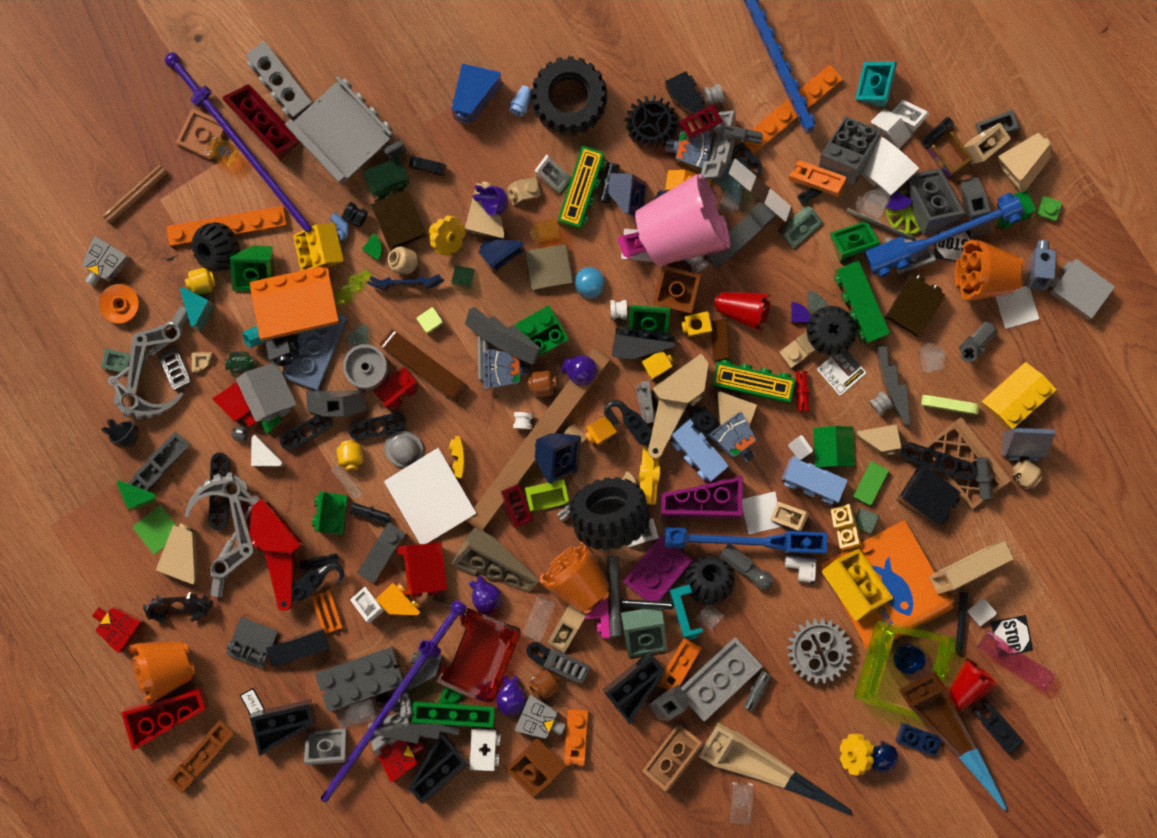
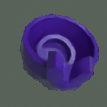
[472,185,509,216]
[561,355,598,386]
[468,576,502,614]
[496,676,526,716]

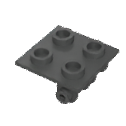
[226,617,278,669]

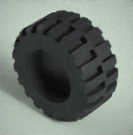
[532,56,607,136]
[570,477,650,551]

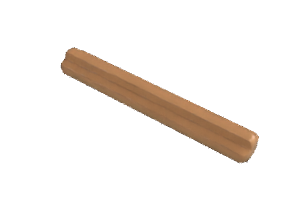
[103,165,167,224]

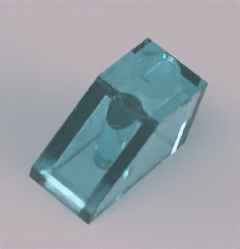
[713,160,743,208]

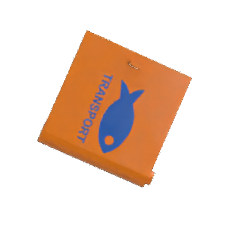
[820,520,955,654]

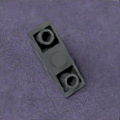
[958,177,991,239]
[306,390,367,416]

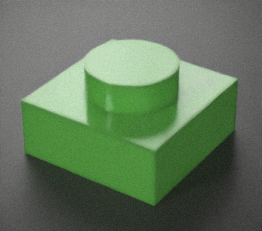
[1036,196,1062,222]

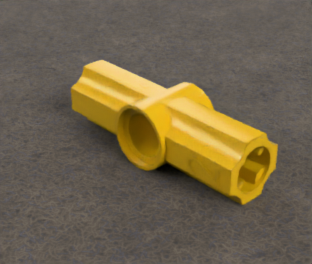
[639,446,660,505]

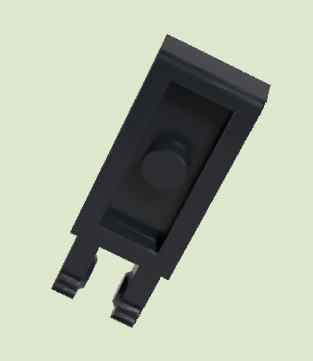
[972,700,1024,755]

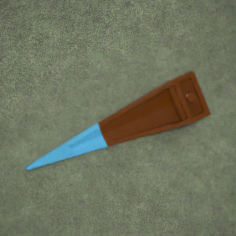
[899,671,1007,810]

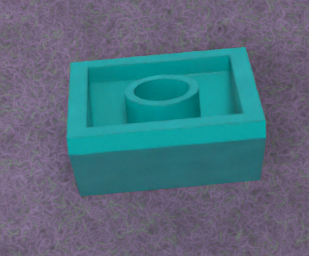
[855,62,897,107]
[180,288,215,331]

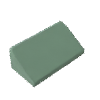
[778,206,823,249]

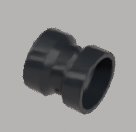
[341,202,368,228]

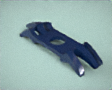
[367,274,444,290]

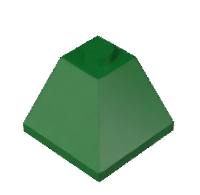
[230,245,274,291]

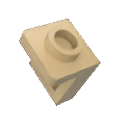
[507,177,542,205]

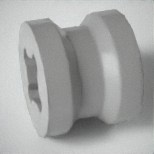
[703,83,725,106]
[869,391,894,416]

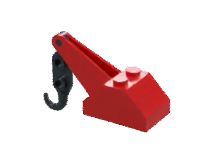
[249,498,344,611]

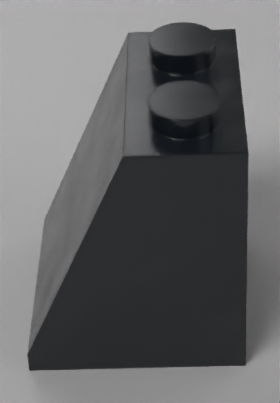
[896,465,961,526]

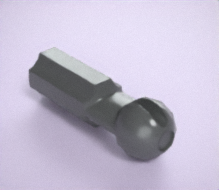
[719,544,774,590]

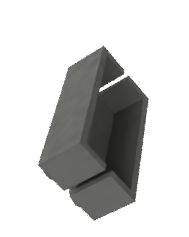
[315,646,404,712]

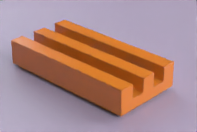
[311,590,343,634]

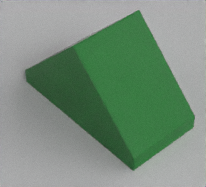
[117,480,157,512]

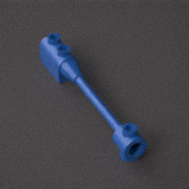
[865,193,1024,278]
[664,527,827,555]

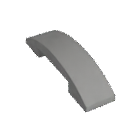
[701,111,736,180]

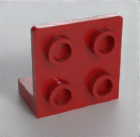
[374,367,419,410]

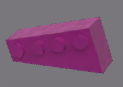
[660,476,742,519]

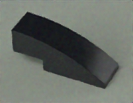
[266,628,330,667]

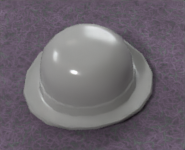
[384,431,424,468]

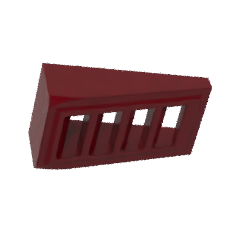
[679,104,723,141]
[501,483,533,528]

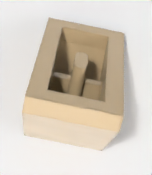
[770,502,809,532]

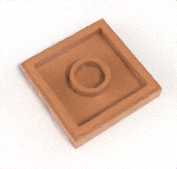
[175,108,225,160]

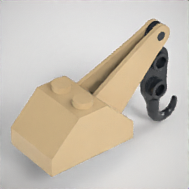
[604,353,709,459]

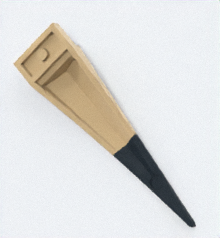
[698,723,852,814]

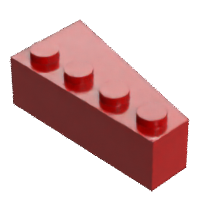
[121,686,208,751]

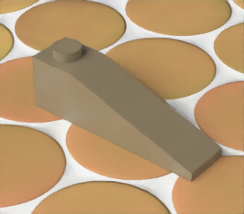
[452,527,539,592]

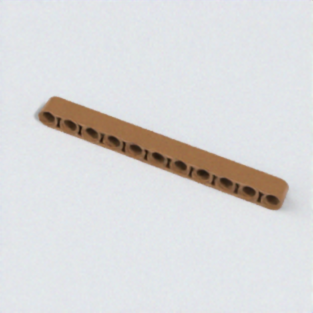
[465,347,611,530]

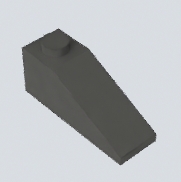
[357,523,407,584]

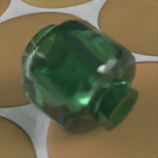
[225,351,254,377]

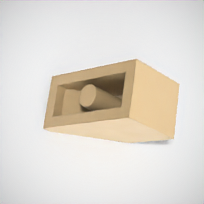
[964,123,1010,164]
[855,424,901,455]
[547,605,587,653]

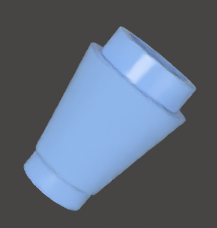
[509,86,532,117]

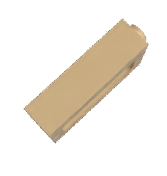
[929,541,1013,594]

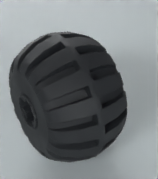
[191,222,240,272]
[807,306,857,356]
[685,556,735,605]

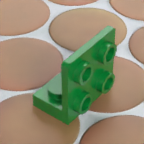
[312,491,348,535]

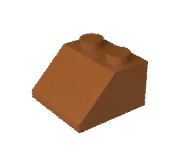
[653,265,701,314]
[505,738,565,797]

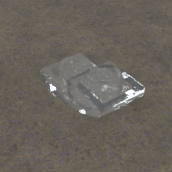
[522,595,556,642]

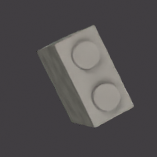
[1049,259,1115,321]
[236,362,297,422]

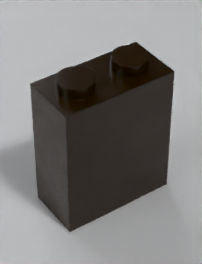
[371,189,427,251]
[884,274,946,338]

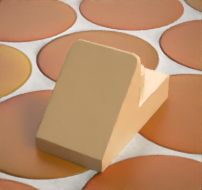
[779,331,815,369]

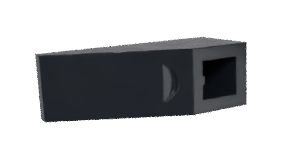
[664,71,714,125]
[612,326,675,359]

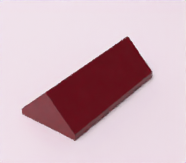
[222,84,300,161]

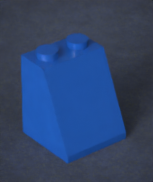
[451,64,503,124]

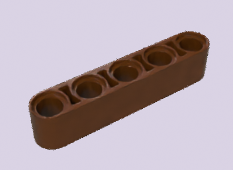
[379,329,469,402]

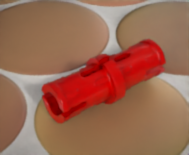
[795,371,811,412]

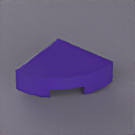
[885,191,913,211]
[791,302,811,323]

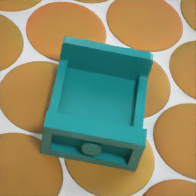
[669,585,703,640]

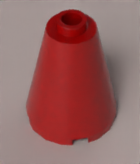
[714,292,771,332]
[948,658,997,712]

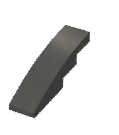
[465,307,540,365]
[876,346,910,426]
[128,432,190,492]
[373,723,460,744]

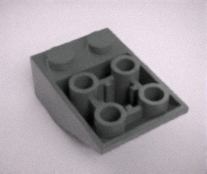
[819,116,882,185]

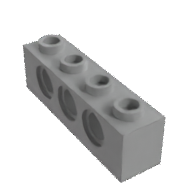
[246,41,312,120]

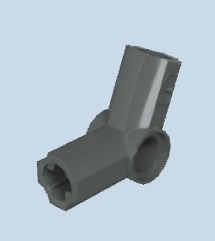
[958,321,999,362]

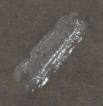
[331,464,363,499]

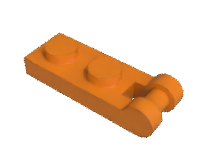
[788,160,847,197]
[656,638,701,691]
[564,709,588,767]

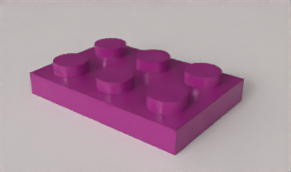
[623,535,692,601]

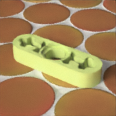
[921,395,980,415]

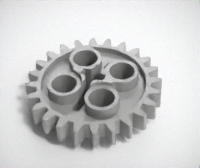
[786,618,852,683]

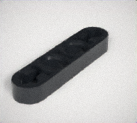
[901,442,977,480]
[209,452,230,530]

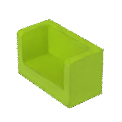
[525,479,569,512]

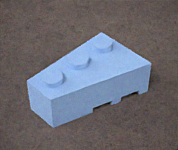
[670,419,729,482]
[781,456,847,505]

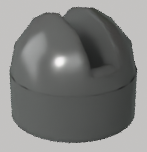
[231,426,248,442]

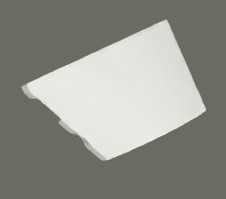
[862,135,919,197]

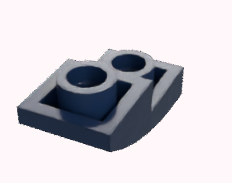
[895,722,942,757]

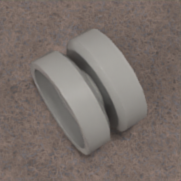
[343,344,389,390]

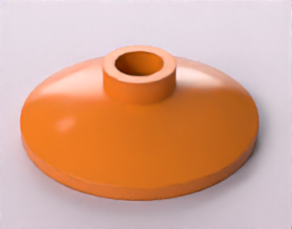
[99,284,139,324]

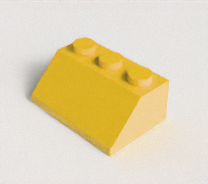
[981,362,1057,431]
[821,549,893,621]

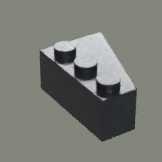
[602,652,665,724]
[250,699,316,757]
[408,732,470,804]

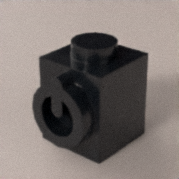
[266,335,300,366]
[688,406,721,437]

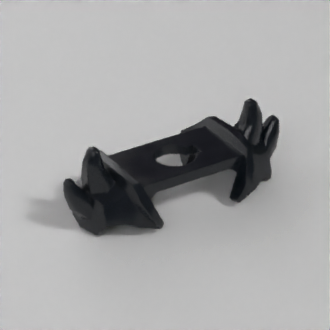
[143,593,213,624]

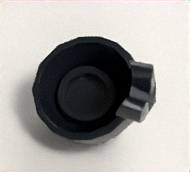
[101,419,139,450]

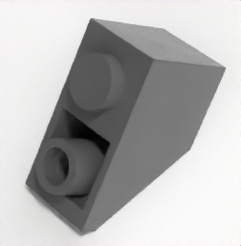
[407,649,443,689]
[647,685,690,720]

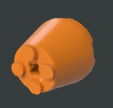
[954,240,1023,300]
[540,542,610,614]
[129,641,195,704]

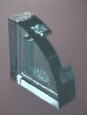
[807,291,828,312]
[347,324,368,345]

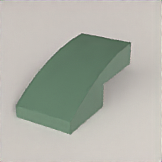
[100,348,146,377]

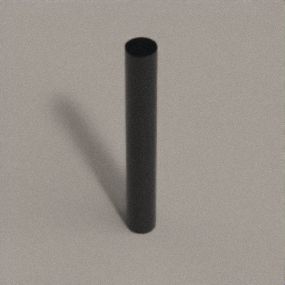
[955,592,969,653]
[619,599,674,610]

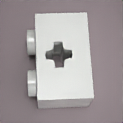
[470,727,500,771]

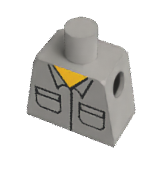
[82,236,131,287]
[515,694,566,739]

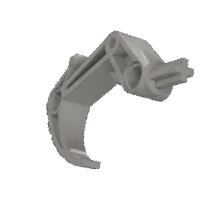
[108,306,188,420]
[185,472,260,597]

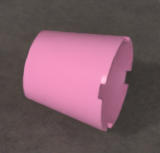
[635,174,731,266]

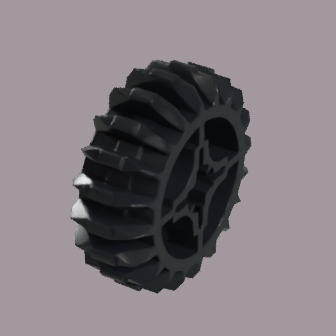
[625,95,678,149]

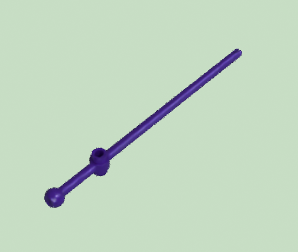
[165,52,312,232]
[321,600,467,803]

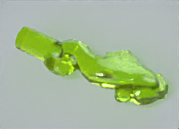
[334,268,371,306]

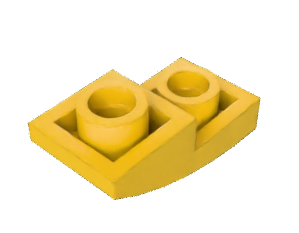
[449,436,465,479]
[831,504,861,551]

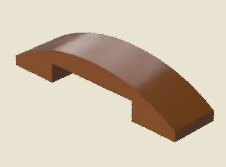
[167,720,235,794]

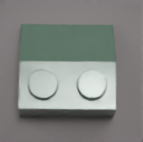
[621,608,668,658]

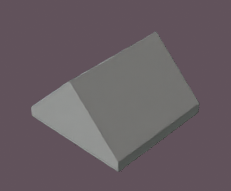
[304,728,348,765]

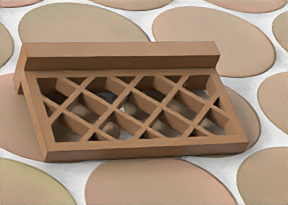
[923,417,1011,509]

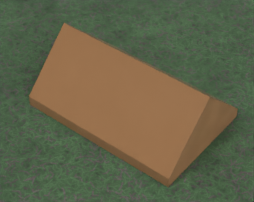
[642,723,704,793]

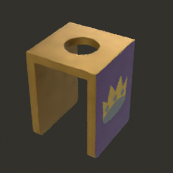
[928,131,973,179]

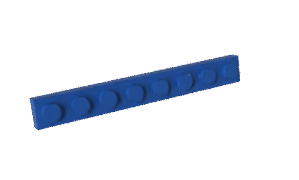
[743,0,816,135]

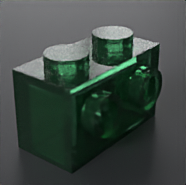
[363,157,410,198]

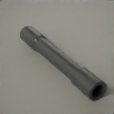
[607,556,622,638]

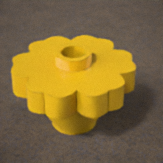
[429,215,466,256]
[840,734,877,776]

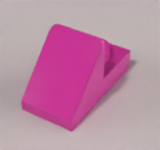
[617,232,647,258]
[585,597,610,638]

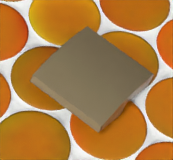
[525,244,574,291]

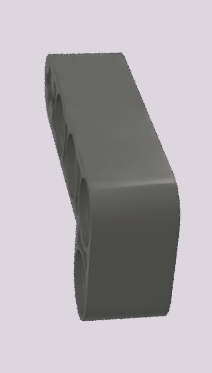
[704,202,776,270]

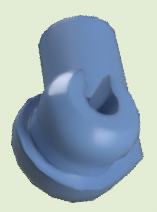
[329,212,349,241]

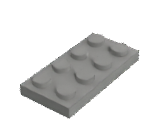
[681,637,763,721]

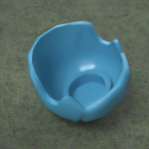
[575,267,605,299]

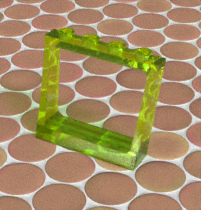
[854,620,956,721]

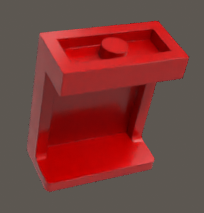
[397,542,447,598]

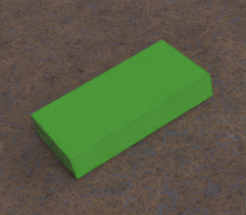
[852,461,889,506]

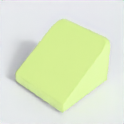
[417,307,444,335]

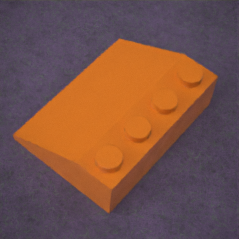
[250,265,339,341]

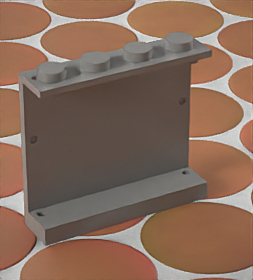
[285,75,393,185]

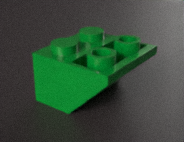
[514,305,569,357]

